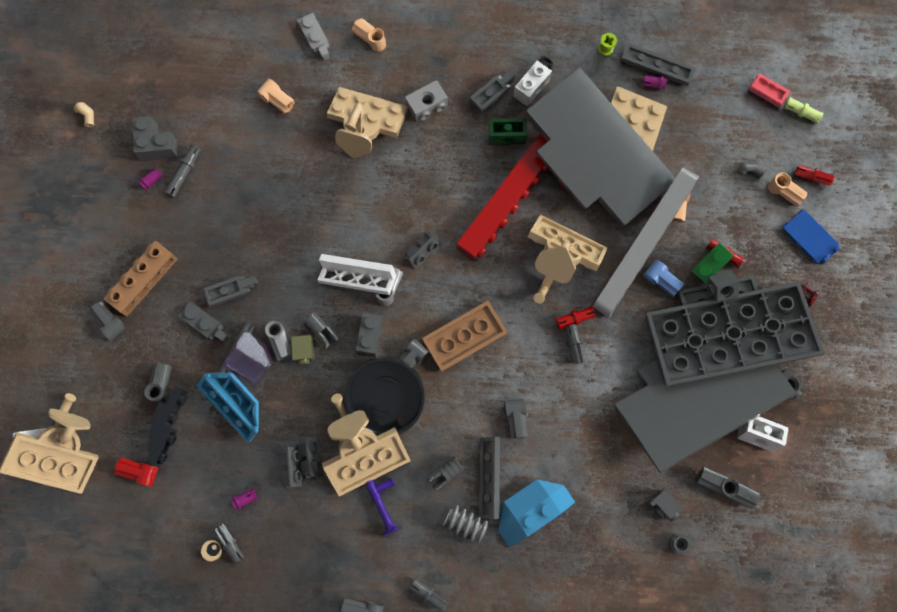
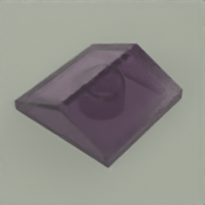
[223,331,275,384]

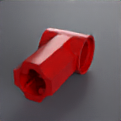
[115,458,159,487]

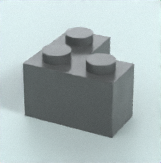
[132,116,178,161]

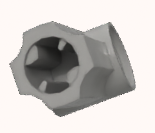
[376,267,403,306]
[265,321,292,361]

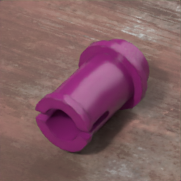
[643,75,667,91]
[138,167,163,190]
[231,488,258,510]

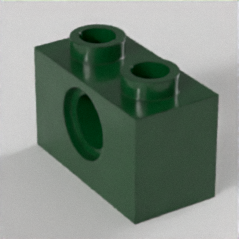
[488,118,527,145]

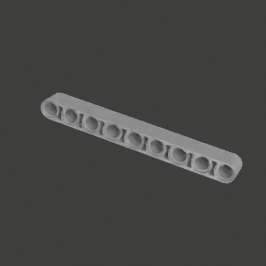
[592,168,699,318]

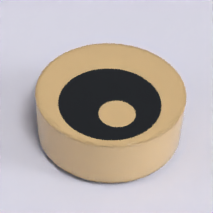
[201,540,223,561]

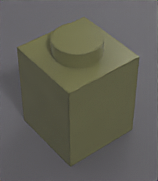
[291,335,315,365]

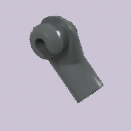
[737,162,766,178]

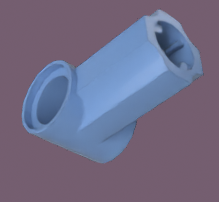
[643,260,684,297]

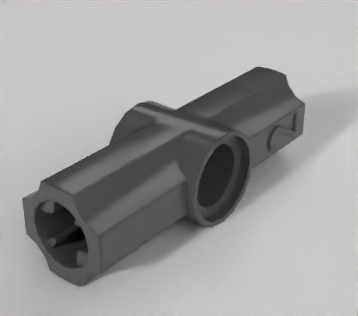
[696,467,760,509]

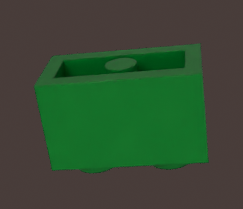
[692,242,734,284]

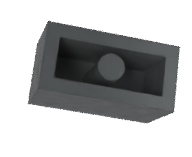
[356,313,384,357]

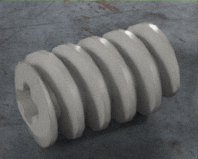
[442,505,488,545]

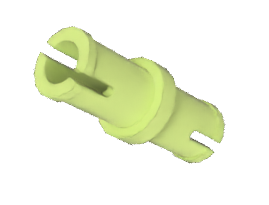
[784,97,823,124]

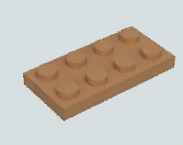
[422,301,508,373]

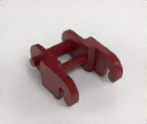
[802,283,818,307]

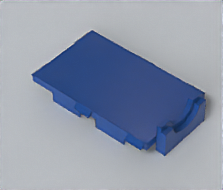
[782,209,839,264]

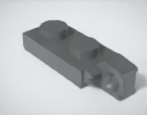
[469,71,515,113]
[203,276,259,308]
[178,301,229,343]

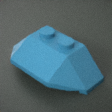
[196,373,259,443]
[498,479,575,548]

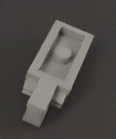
[297,13,330,61]

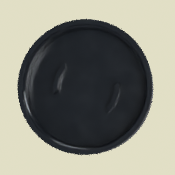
[345,356,425,436]

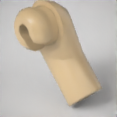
[74,102,94,127]

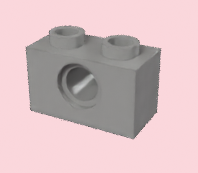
[405,80,448,122]

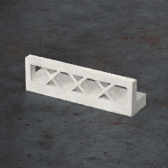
[318,254,396,295]

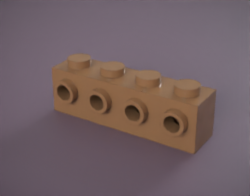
[104,240,178,316]

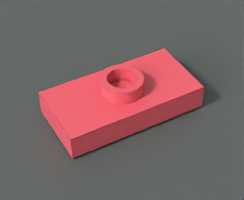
[748,73,791,108]

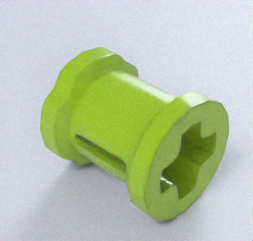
[598,33,617,57]

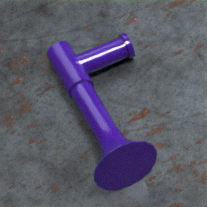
[365,478,402,537]

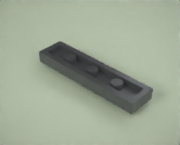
[621,43,695,86]
[479,437,500,519]

